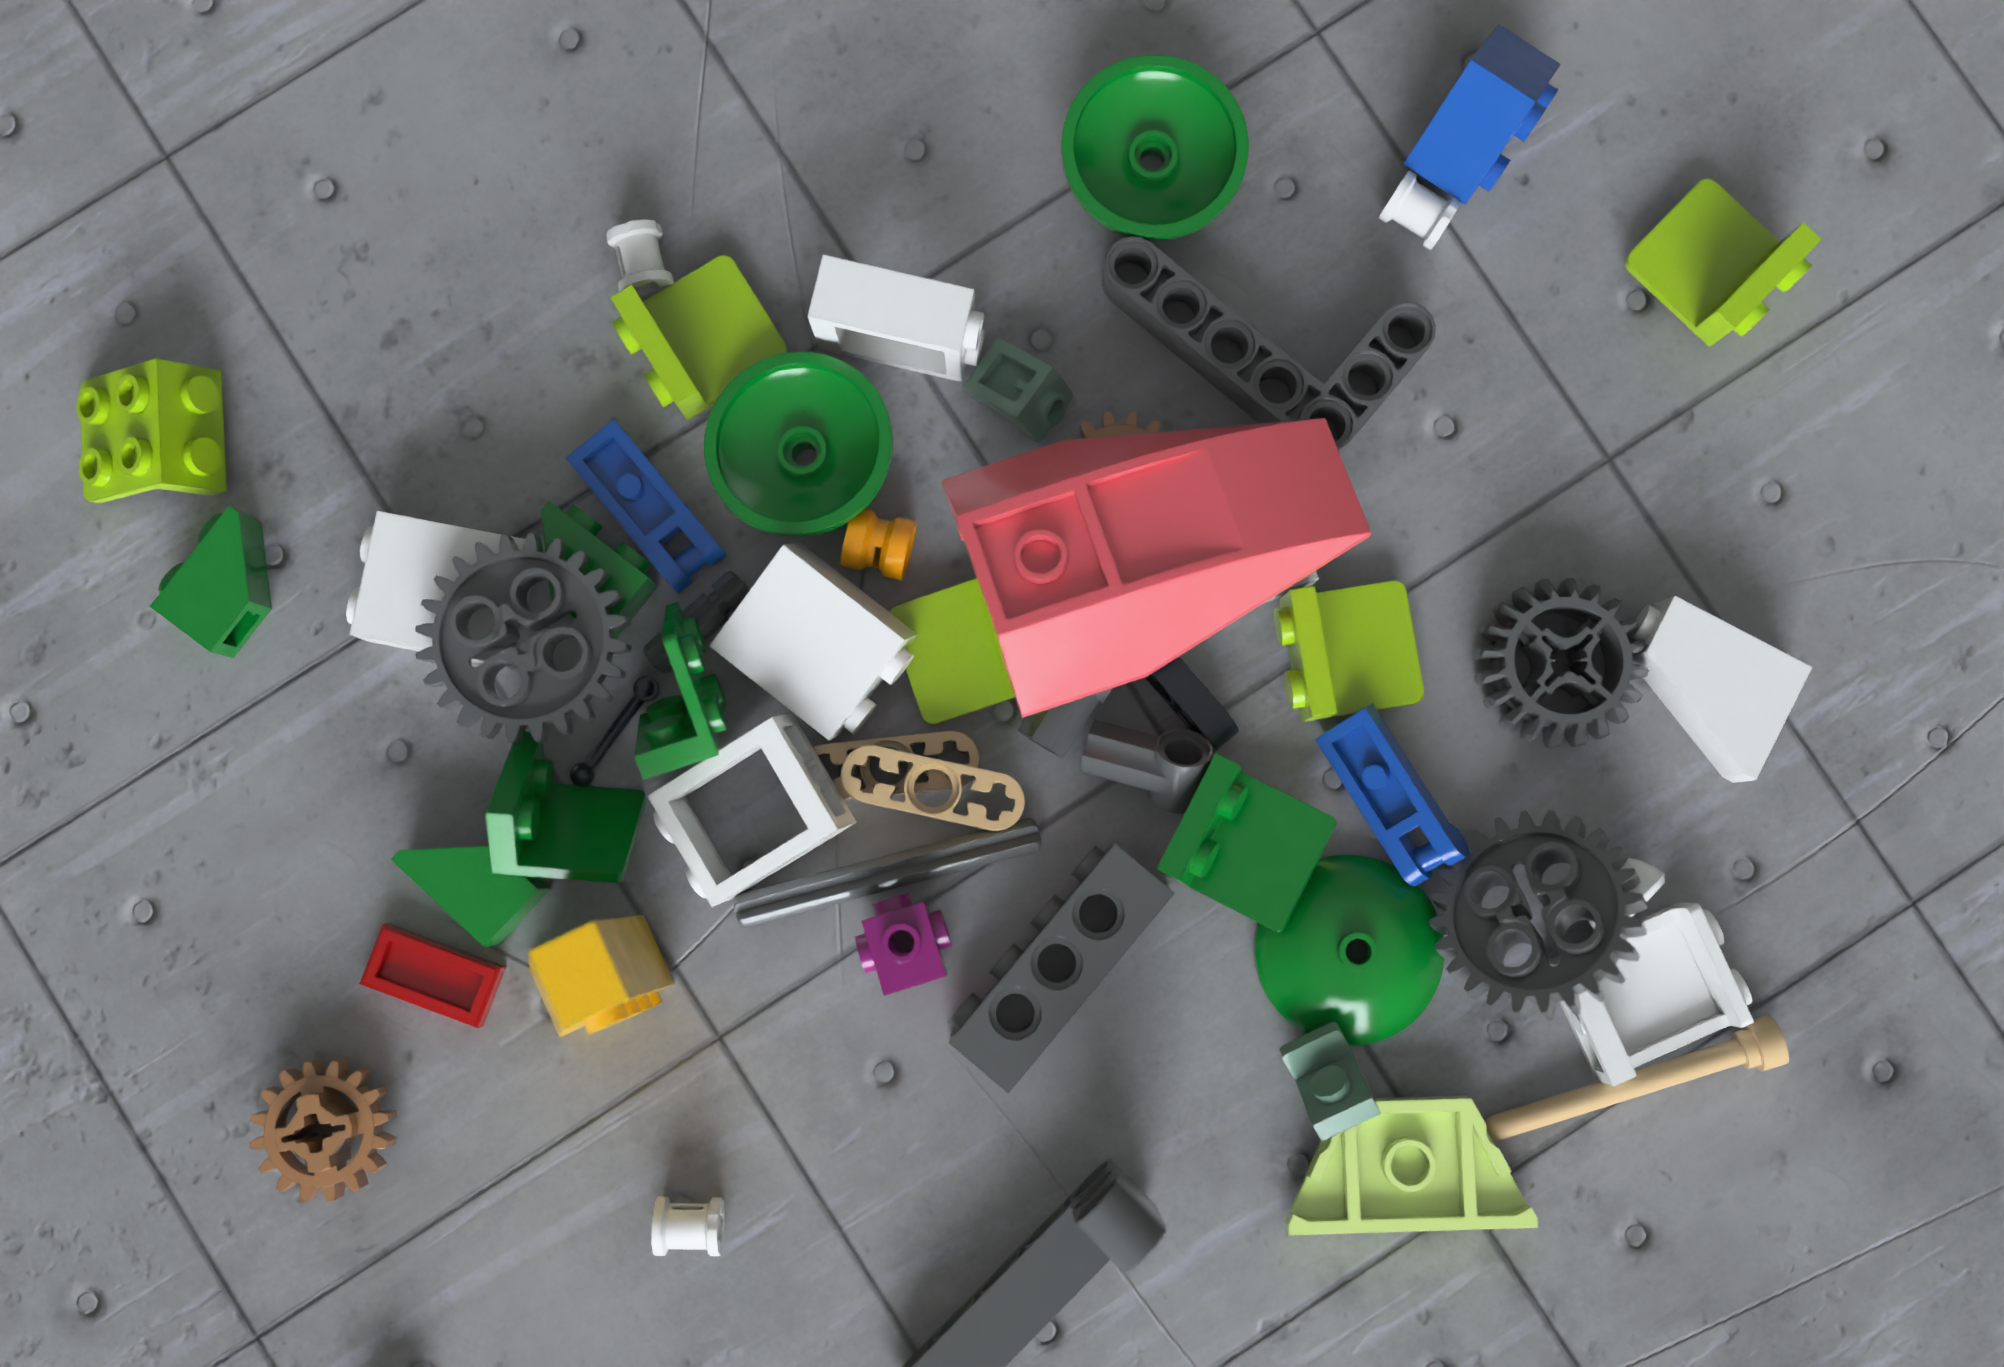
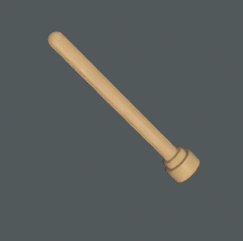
[1484,1015,1789,1141]

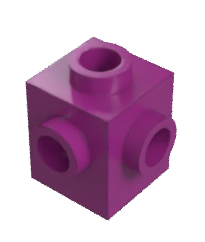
[855,893,952,996]

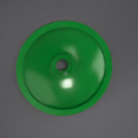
[1061,54,1249,240]
[704,352,893,537]
[1254,855,1444,1046]

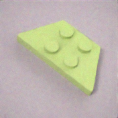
[1285,1095,1538,1235]

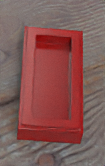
[359,923,506,1028]

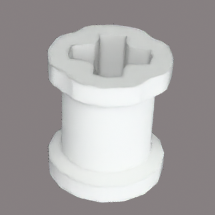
[1379,170,1462,251]
[606,219,674,298]
[652,1196,725,1256]

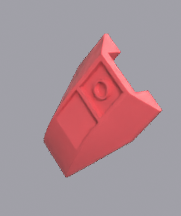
[941,418,1371,718]

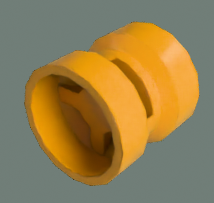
[840,508,917,581]

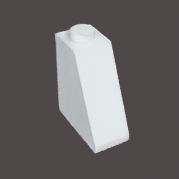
[1629,596,1812,783]

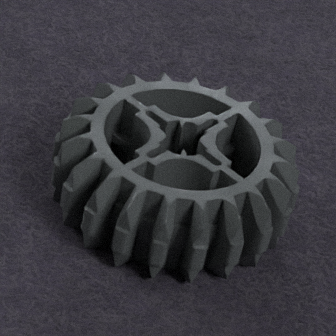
[1473,578,1650,748]

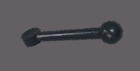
[570,676,660,787]

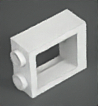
[808,255,985,382]
[647,713,857,907]

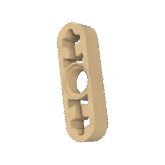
[813,731,980,800]
[841,745,1025,831]

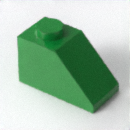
[390,846,552,947]

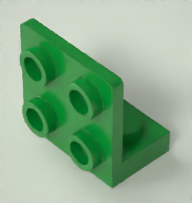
[634,602,727,780]
[485,732,646,883]
[1157,753,1337,932]

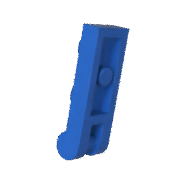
[565,419,727,594]
[1315,703,1469,887]

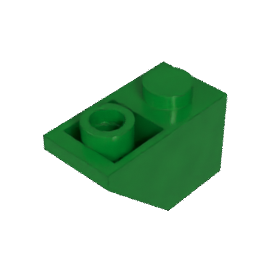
[541,501,658,639]
[150,505,272,658]

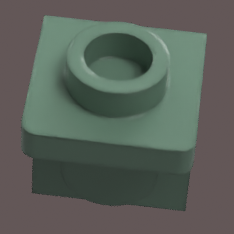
[962,337,1073,443]
[1279,1022,1381,1141]

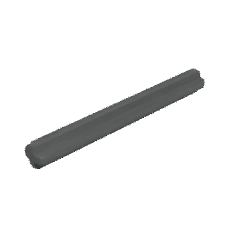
[734,818,1042,928]

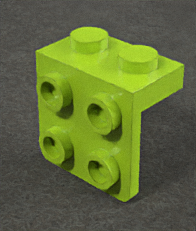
[1625,179,1822,347]
[610,255,788,421]
[76,358,227,503]
[890,578,1015,725]
[1274,580,1424,723]

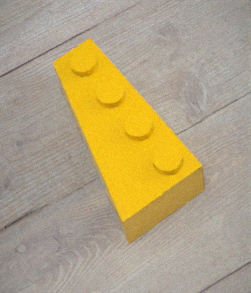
[528,915,675,1038]

